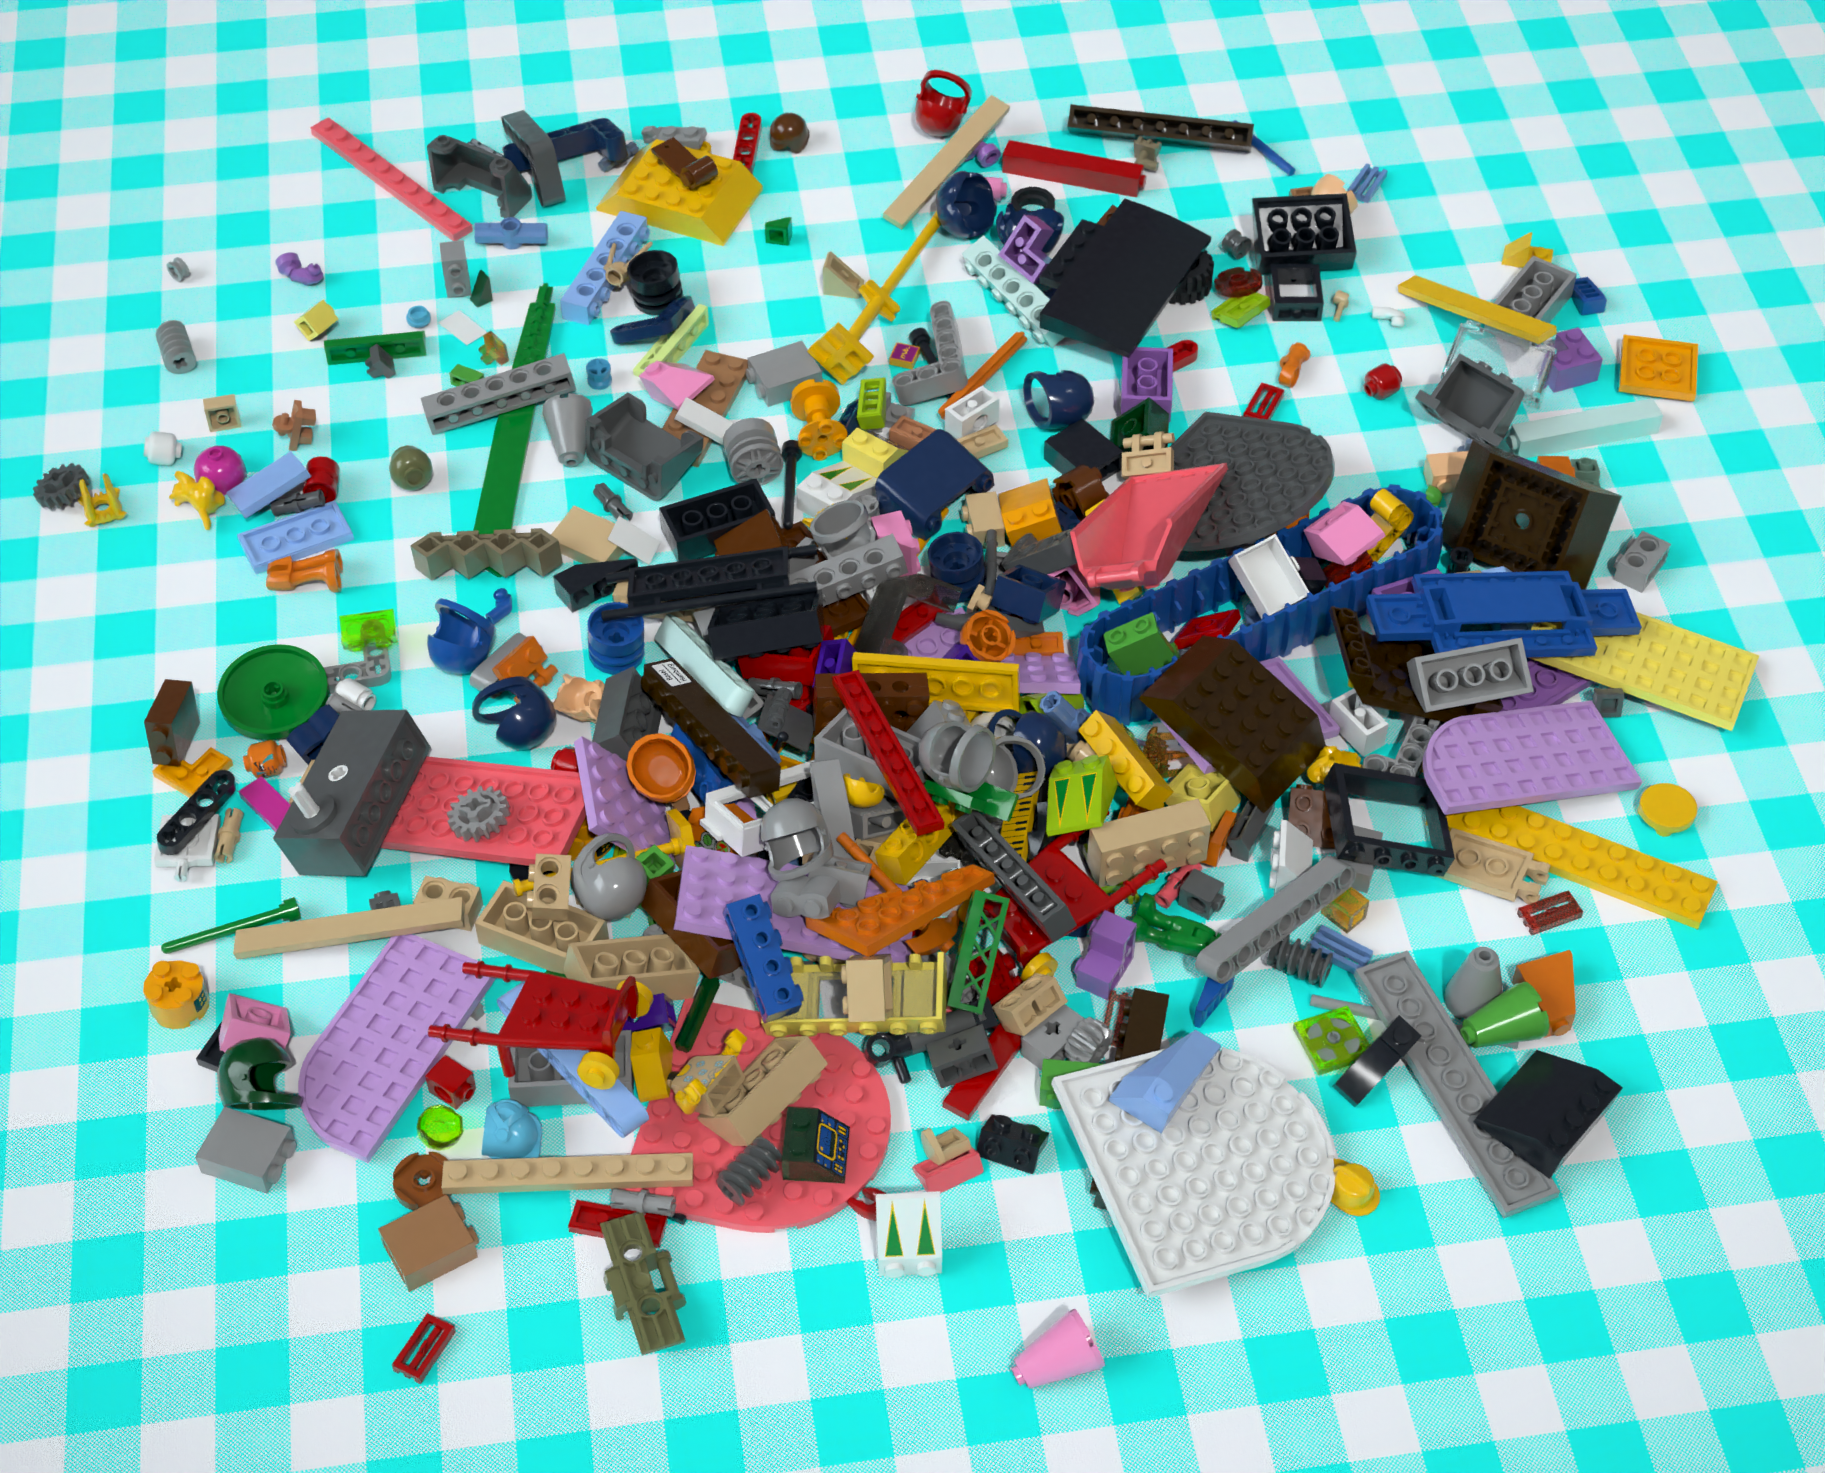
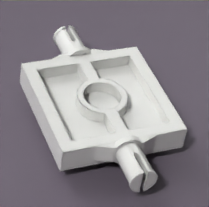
[154,801,221,882]

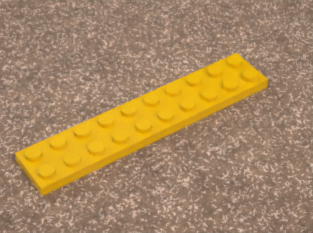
[1426,805,1718,930]

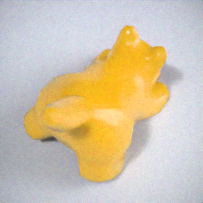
[169,471,225,530]

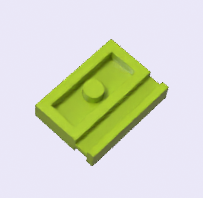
[1211,288,1271,328]

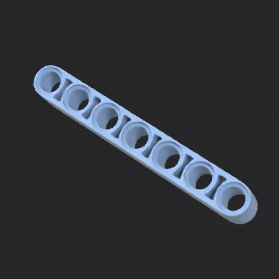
[497,982,649,1138]

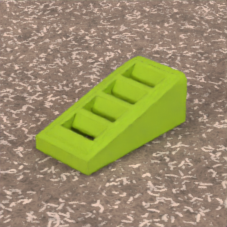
[857,377,886,430]

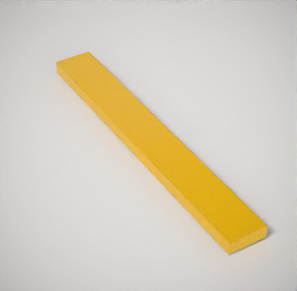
[1398,275,1557,344]

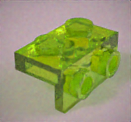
[339,609,398,652]

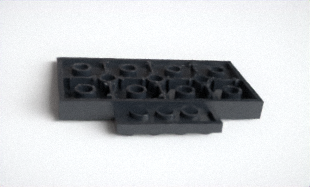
[1039,198,1211,358]

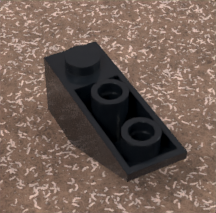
[553,558,638,613]

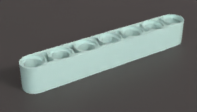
[654,614,755,717]

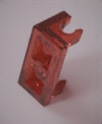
[1322,550,1374,589]

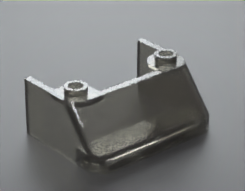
[854,574,963,656]

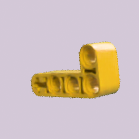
[1325,488,1414,584]

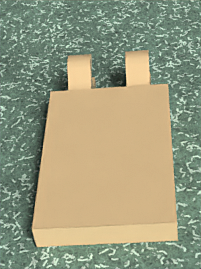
[1432,828,1551,906]

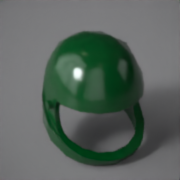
[217,1037,303,1111]

